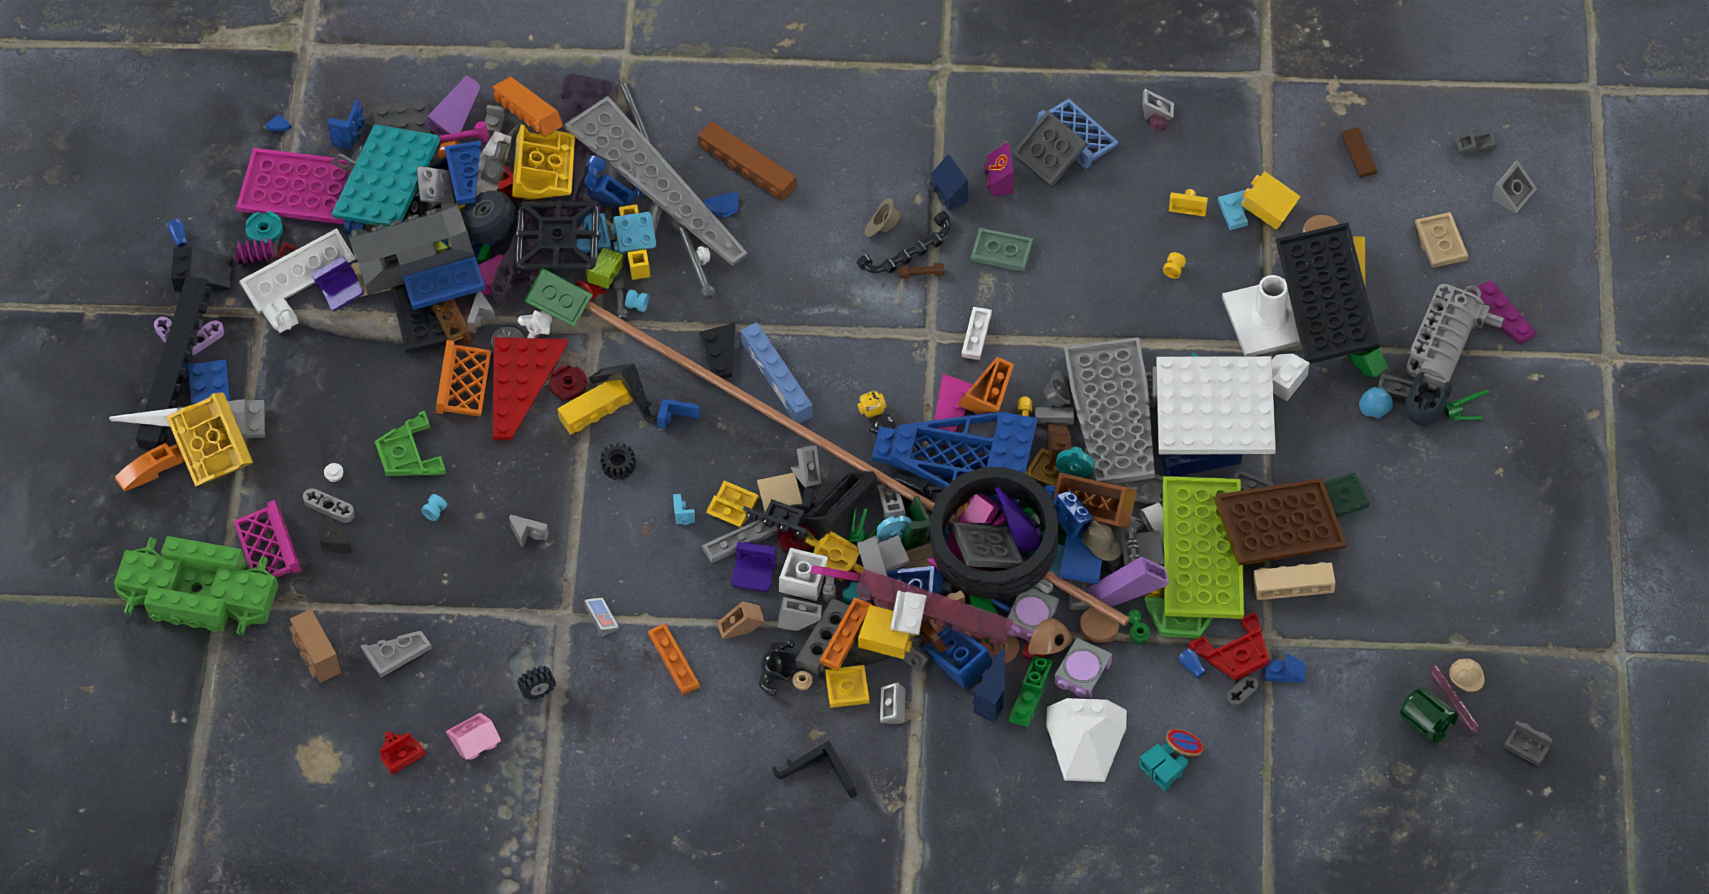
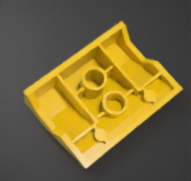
[512,125,575,199]
[166,393,253,486]

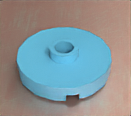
[877,516,913,542]

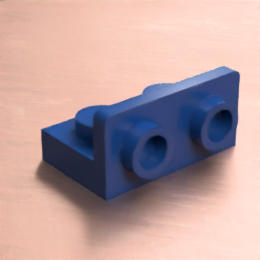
[1053,491,1093,538]

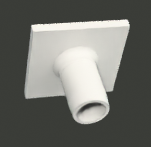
[1222,275,1301,357]

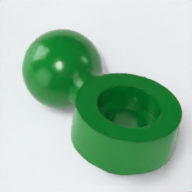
[1126,609,1150,644]

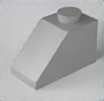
[777,597,822,631]

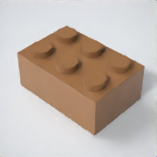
[289,609,341,683]

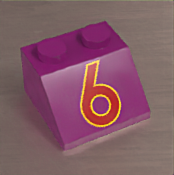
[984,143,1013,196]

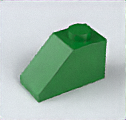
[1347,348,1389,377]

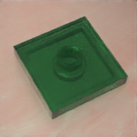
[1323,472,1370,517]

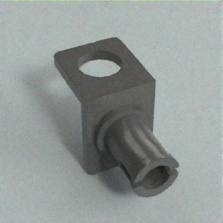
[481,140,511,184]
[332,145,363,173]

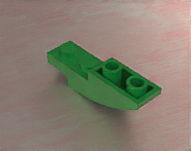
[1009,655,1053,727]

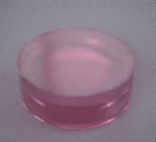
[1148,115,1168,131]

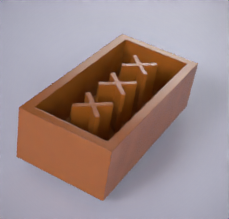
[1053,473,1137,528]

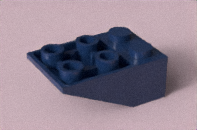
[972,648,1005,723]

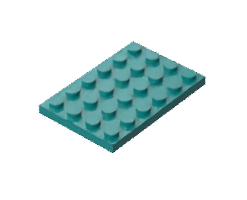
[332,124,441,227]

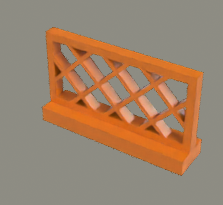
[435,340,491,417]

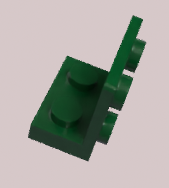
[901,496,930,551]

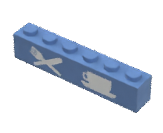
[740,322,813,424]

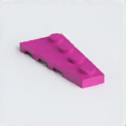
[932,374,973,449]

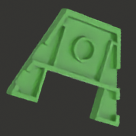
[375,410,446,476]

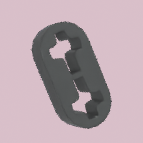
[1226,676,1259,709]

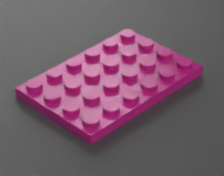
[236,148,352,224]

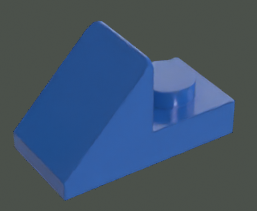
[1265,654,1305,683]

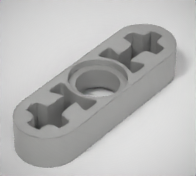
[303,488,355,523]

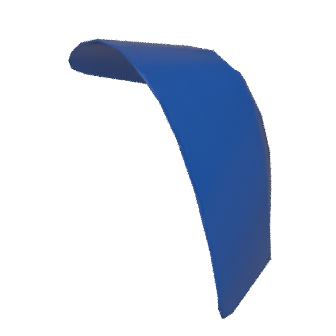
[703,192,739,217]

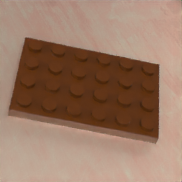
[1214,478,1347,566]

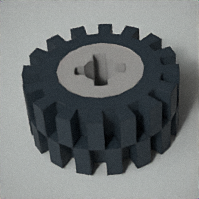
[517,666,556,700]

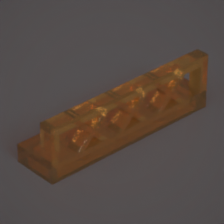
[431,299,472,344]

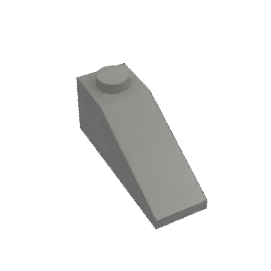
[877,484,906,520]

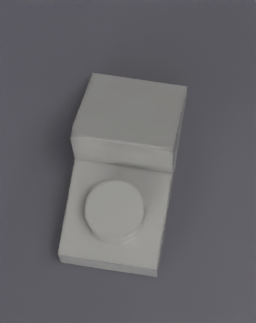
[1143,89,1174,121]
[467,292,496,333]
[791,445,821,487]
[509,515,549,548]

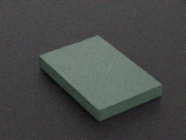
[970,228,1033,272]

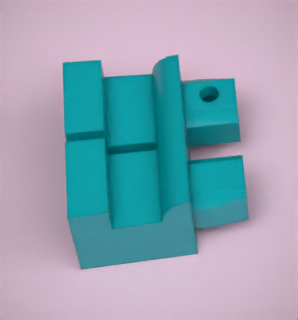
[1139,743,1188,791]

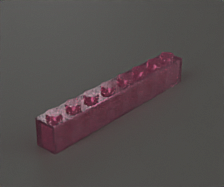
[855,568,1013,646]

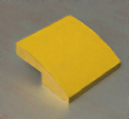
[706,481,759,528]

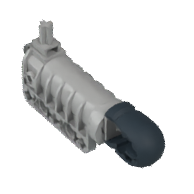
[1405,284,1504,426]

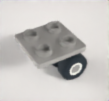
[410,166,454,217]

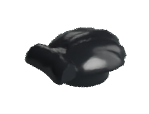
[869,414,896,435]

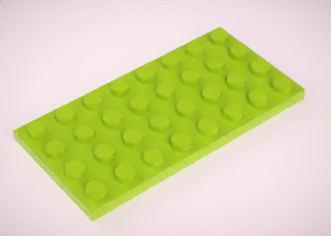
[1162,476,1244,619]

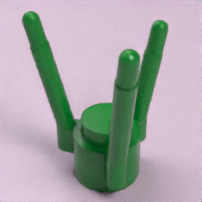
[1445,390,1489,421]
[848,507,884,546]

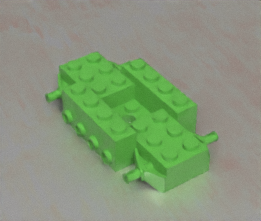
[114,536,278,635]

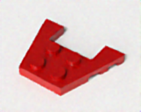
[1189,611,1269,681]

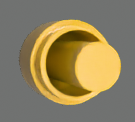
[1017,396,1033,417]

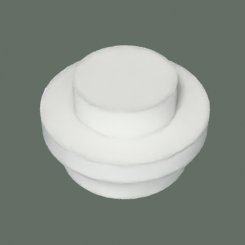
[696,246,710,265]
[324,463,343,482]

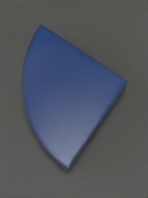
[265,114,292,132]

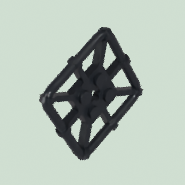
[514,200,601,272]

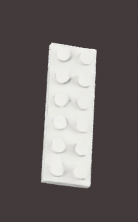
[239,228,356,314]

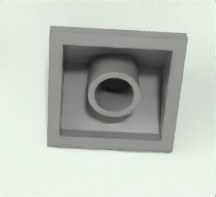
[1492,161,1537,213]
[860,536,910,572]

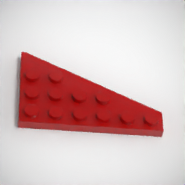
[493,337,568,440]

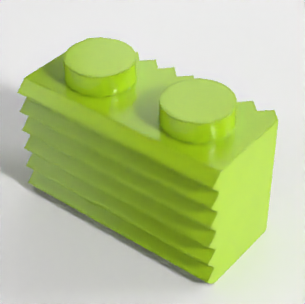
[585,247,623,289]

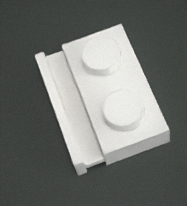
[890,591,926,635]

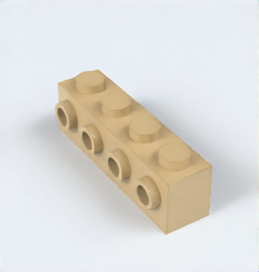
[1253,562,1335,600]

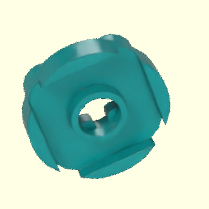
[245,211,283,244]
[1056,447,1095,478]

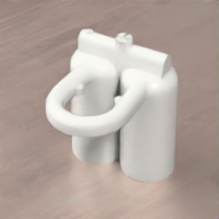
[262,298,299,333]

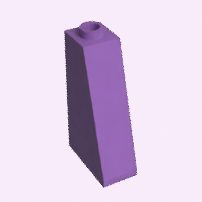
[424,75,481,136]
[1087,557,1169,607]

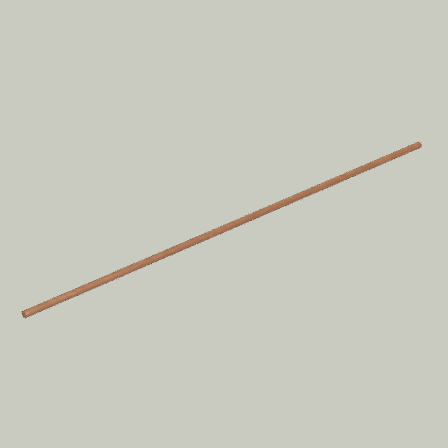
[585,301,1130,626]

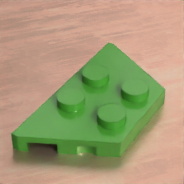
[1144,597,1213,639]

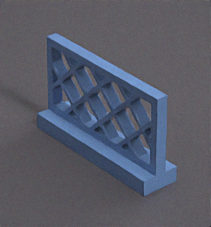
[1036,99,1119,169]

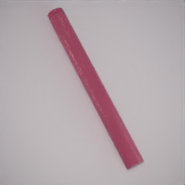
[1430,666,1480,732]

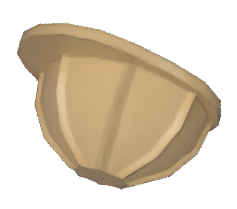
[1449,658,1484,692]

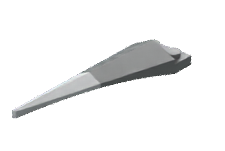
[109,399,265,438]

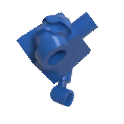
[585,156,645,208]

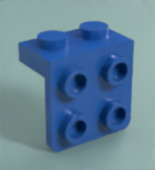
[327,100,365,150]

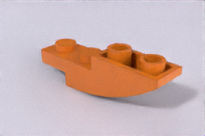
[115,443,185,492]

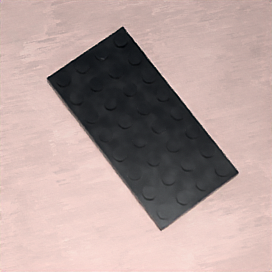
[1275,222,1380,364]

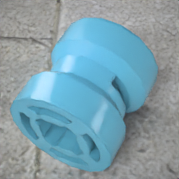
[625,289,649,312]
[421,494,447,521]

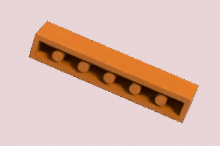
[492,76,563,136]

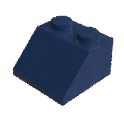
[929,154,968,211]

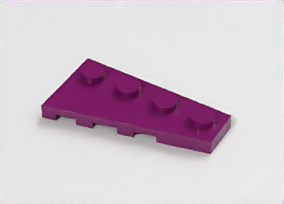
[1470,280,1536,345]

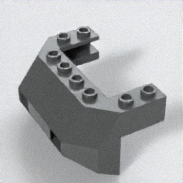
[348,201,474,295]

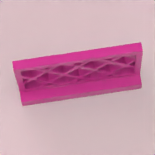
[234,500,302,578]

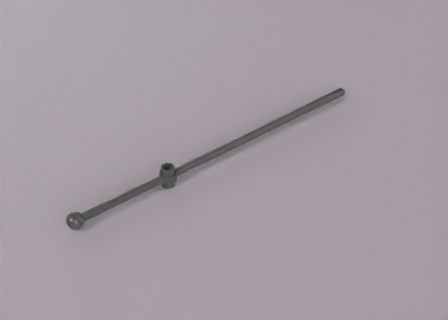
[618,78,716,300]

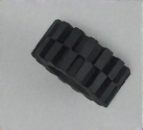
[600,443,636,480]

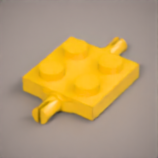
[805,531,865,582]

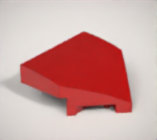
[380,731,426,775]

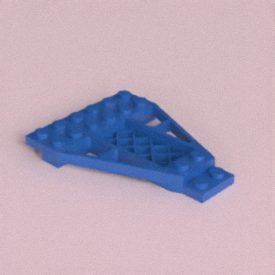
[872,412,1038,511]

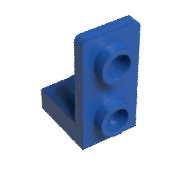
[657,399,700,429]

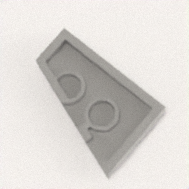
[360,631,432,678]

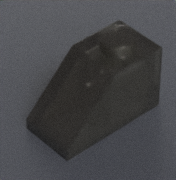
[848,632,893,666]

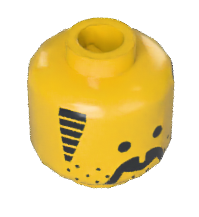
[857,391,887,418]

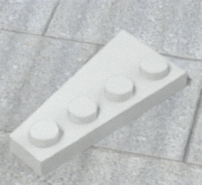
[476,131,512,195]

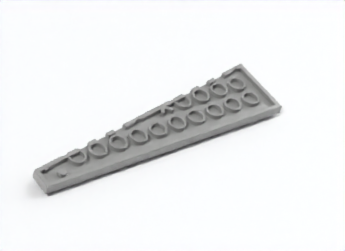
[564,96,747,266]

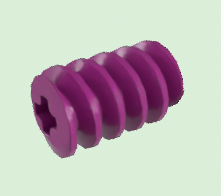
[235,237,275,265]

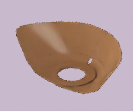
[1028,618,1073,654]

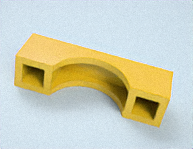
[619,204,650,280]

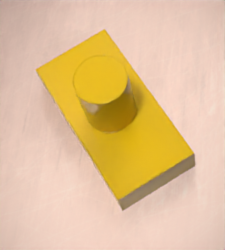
[1169,189,1208,216]

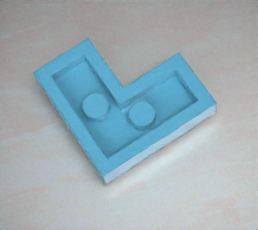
[1218,188,1252,230]

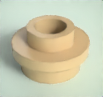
[792,671,812,690]

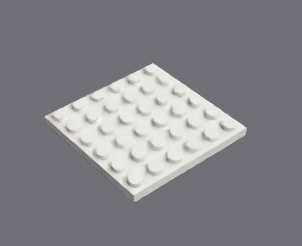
[1156,356,1276,454]

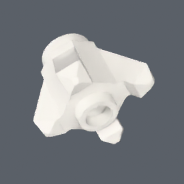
[518,310,552,338]

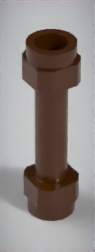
[899,263,944,279]

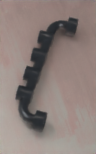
[856,211,950,274]

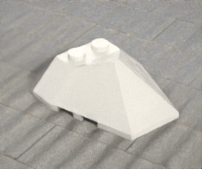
[1046,698,1127,782]

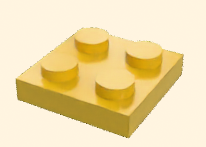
[825,665,869,708]

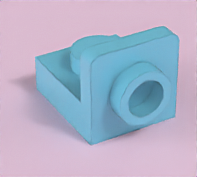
[673,494,695,525]

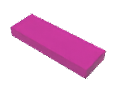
[810,566,868,583]

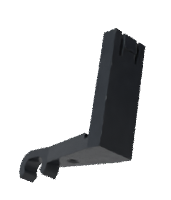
[589,363,657,423]
[772,740,857,798]

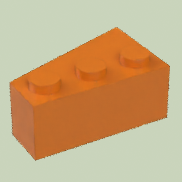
[957,357,1014,414]

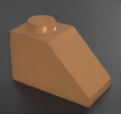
[717,601,764,639]

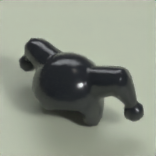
[759,640,796,696]

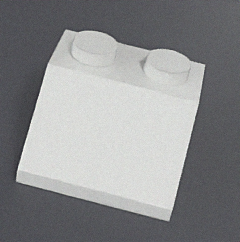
[1272,354,1309,401]
[779,548,828,601]

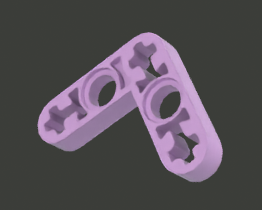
[154,317,224,356]

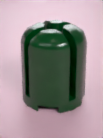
[1400,687,1459,744]

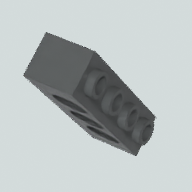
[796,598,850,678]

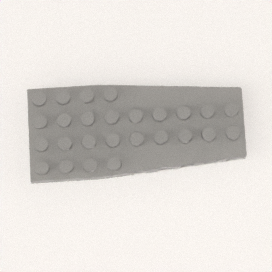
[1064,337,1155,484]

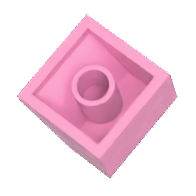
[446,713,501,760]

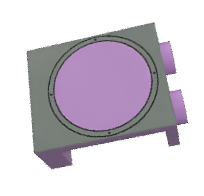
[1004,588,1059,642]
[1055,638,1112,699]

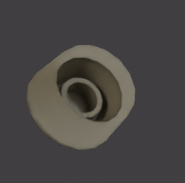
[865,198,901,237]
[1081,520,1122,561]

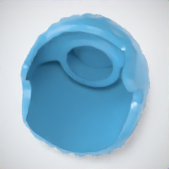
[1359,387,1393,419]

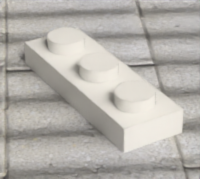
[962,307,992,360]

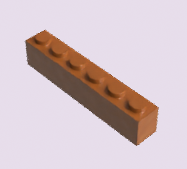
[698,121,797,201]

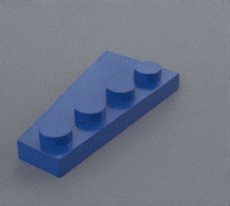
[444,141,481,205]

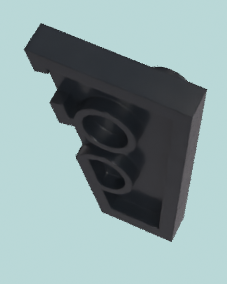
[699,323,736,379]

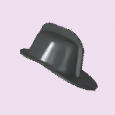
[1043,371,1072,407]

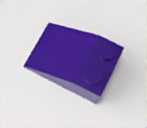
[995,487,1042,554]

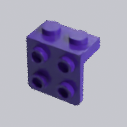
[311,256,364,311]
[731,542,777,592]

